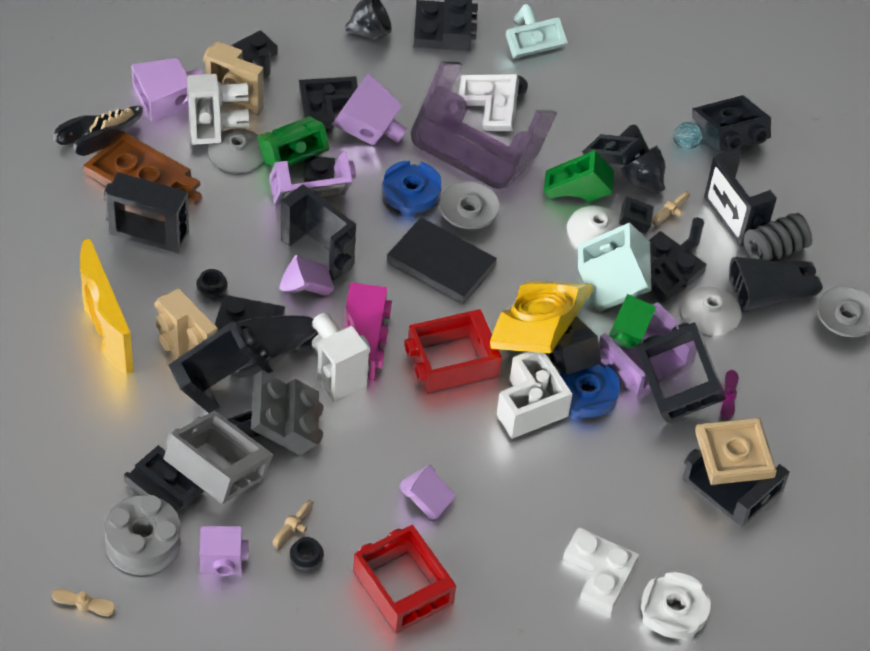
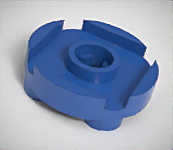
[382,161,442,217]
[560,365,620,419]

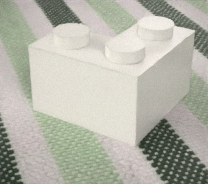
[497,352,572,438]

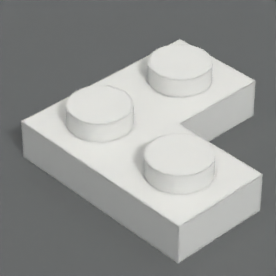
[458,74,519,131]
[563,527,639,613]

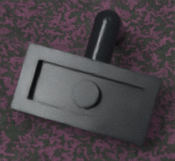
[231,30,278,78]
[582,124,649,165]
[648,217,707,288]

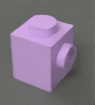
[199,526,249,576]

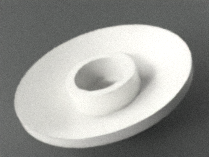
[567,206,623,247]
[680,287,741,337]

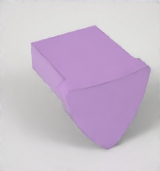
[280,255,334,296]
[399,465,456,520]

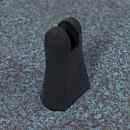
[729,257,823,312]

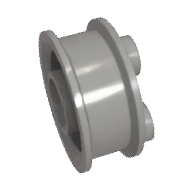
[105,495,181,575]

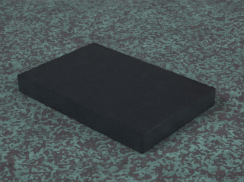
[387,217,497,303]

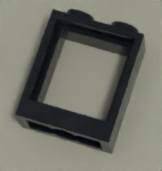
[103,172,189,253]
[635,322,727,423]

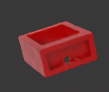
[404,309,502,393]
[353,524,456,633]

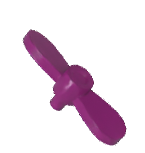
[720,370,739,421]

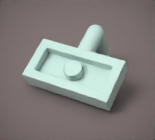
[505,4,568,59]

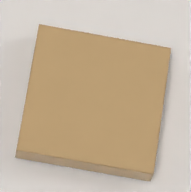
[695,418,777,485]

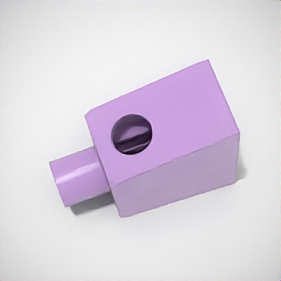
[132,58,203,122]
[332,73,407,145]

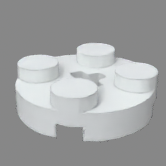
[641,572,711,640]

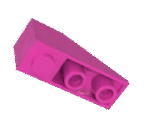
[345,283,392,381]

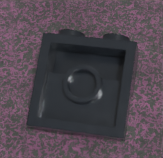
[413,0,478,51]
[692,95,771,152]

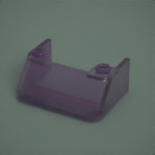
[411,61,557,189]

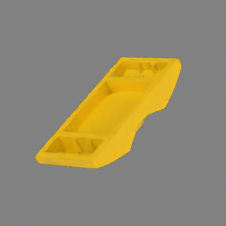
[80,239,134,374]
[490,280,593,353]

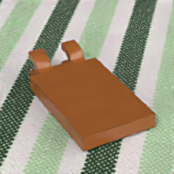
[83,132,202,212]

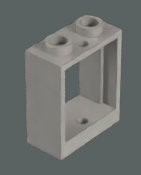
[163,411,273,504]

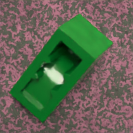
[544,150,614,203]
[609,294,656,348]

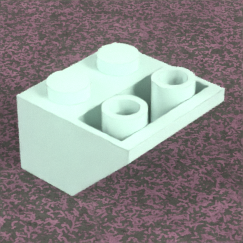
[578,223,651,312]

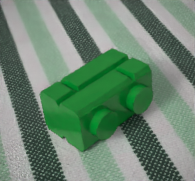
[257,116,330,168]

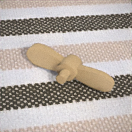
[652,191,691,227]
[273,500,314,549]
[51,589,115,617]

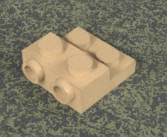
[203,41,264,116]
[154,288,218,358]

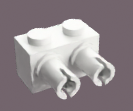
[187,74,250,145]
[312,312,371,402]

